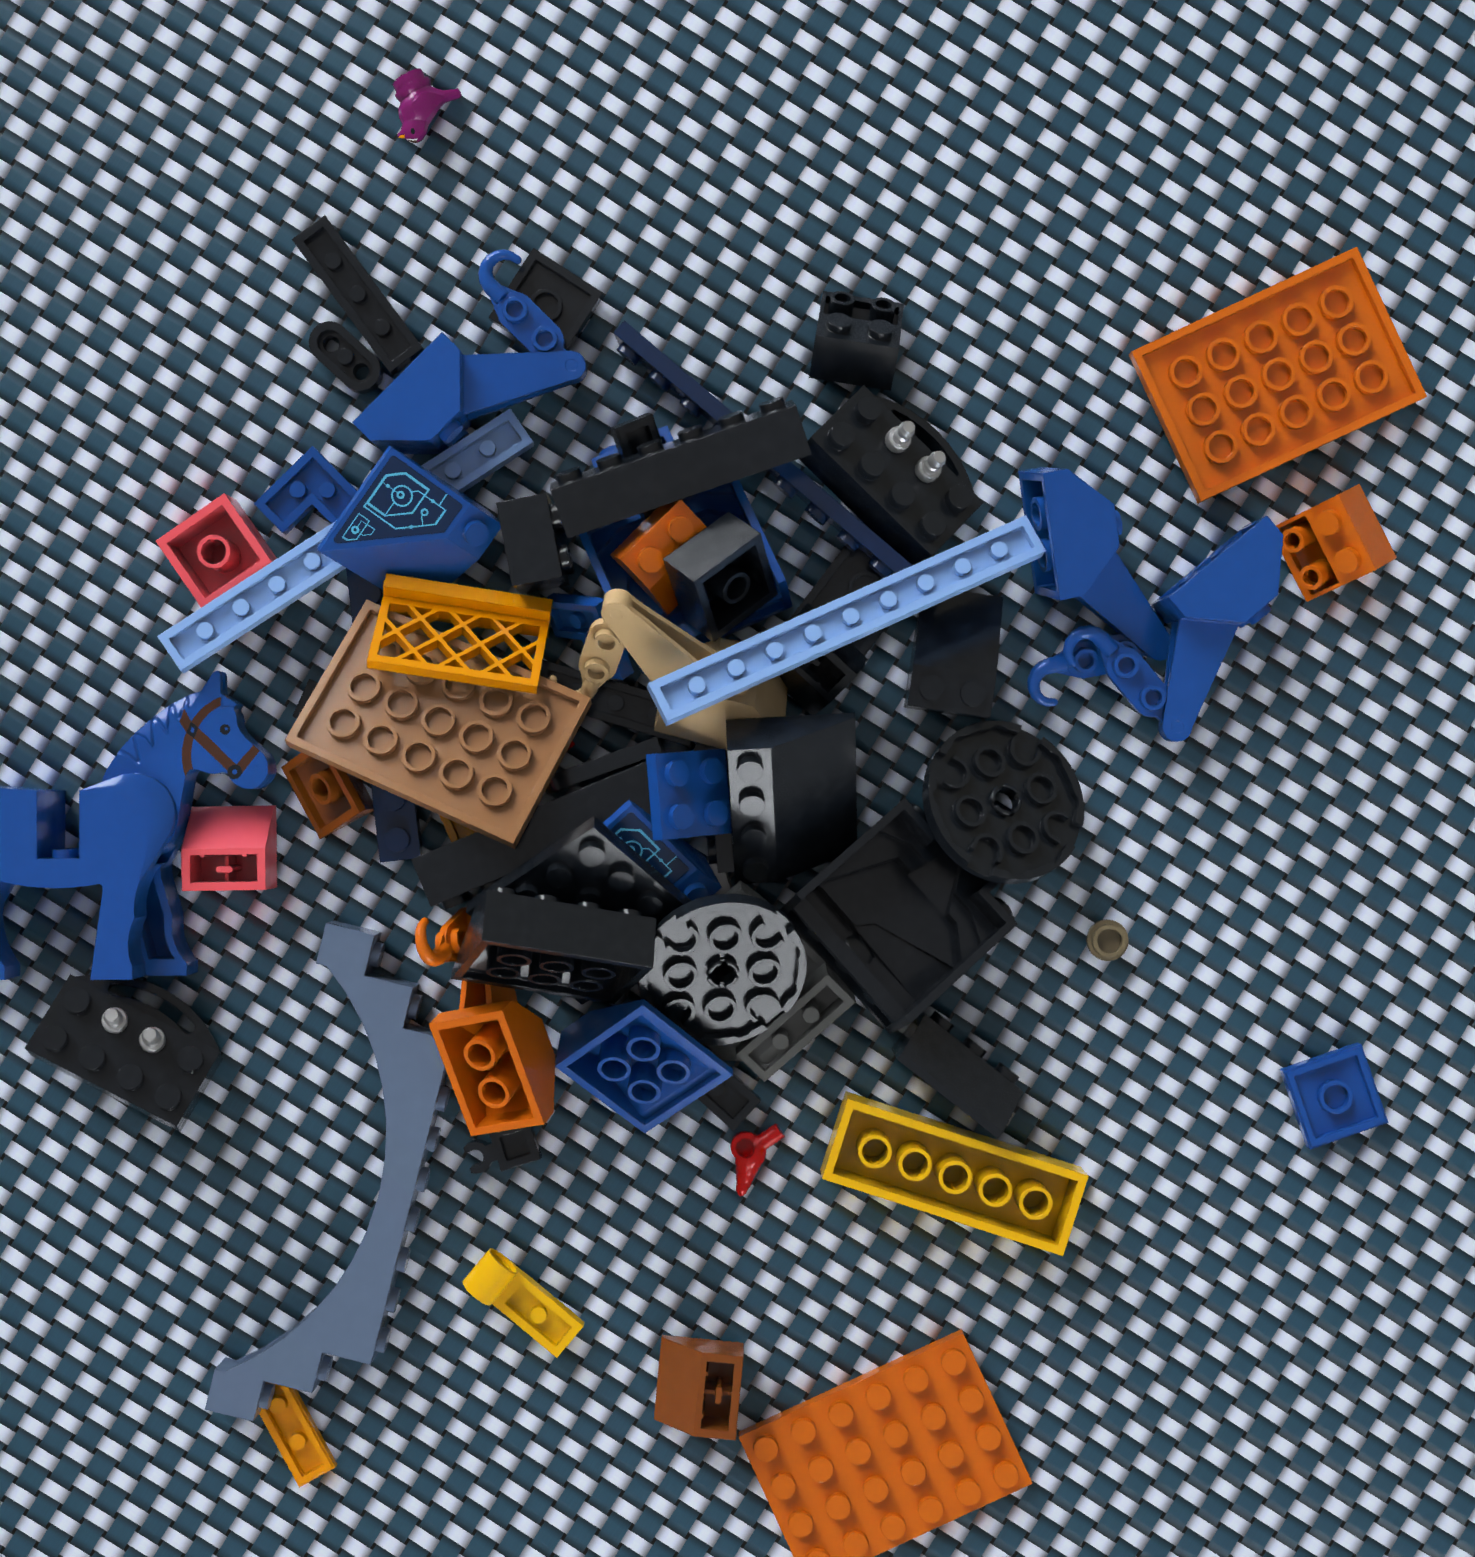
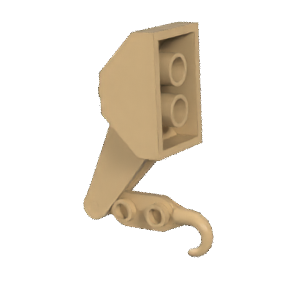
[549,589,788,750]

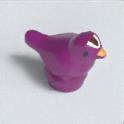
[392,68,462,143]

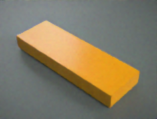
[259,1383,337,1488]

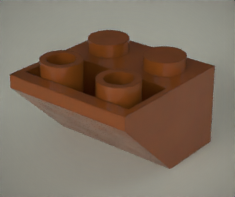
[654,1335,744,1441]

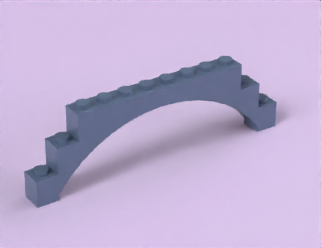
[205,920,451,1421]

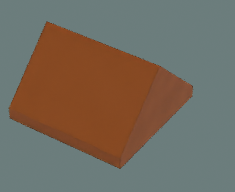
[281,752,374,839]

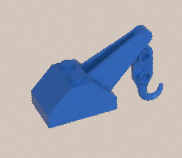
[352,249,587,454]
[1018,467,1170,707]
[1063,516,1283,742]

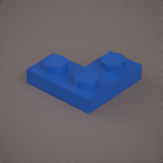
[254,446,357,535]
[546,593,634,680]

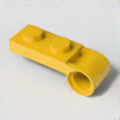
[462,1248,585,1358]

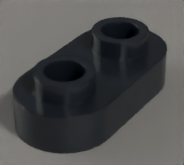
[309,321,383,394]

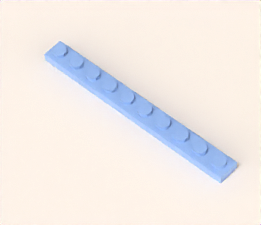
[157,409,534,673]
[647,515,1046,726]

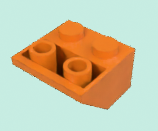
[1276,484,1397,602]

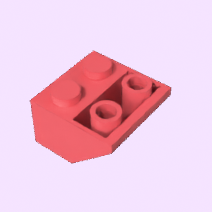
[181,805,277,891]

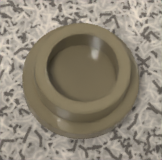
[1086,919,1129,961]

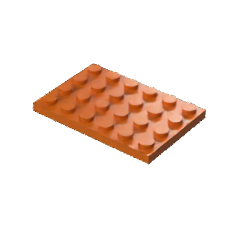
[1129,247,1427,504]
[738,1329,1033,1557]

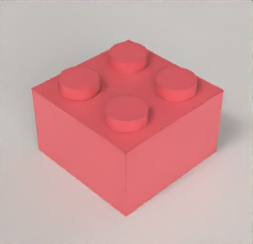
[156,493,277,607]

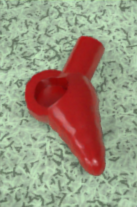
[730,1123,785,1196]

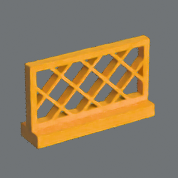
[367,573,553,694]

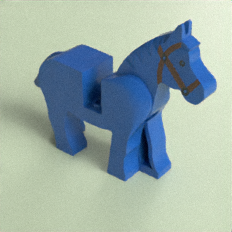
[0,671,277,980]

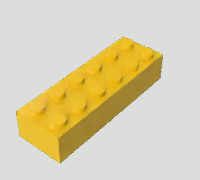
[820,1091,1089,1256]

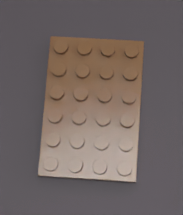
[285,599,592,849]

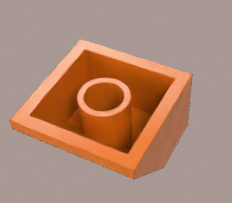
[610,500,706,615]

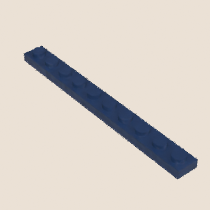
[614,320,912,578]

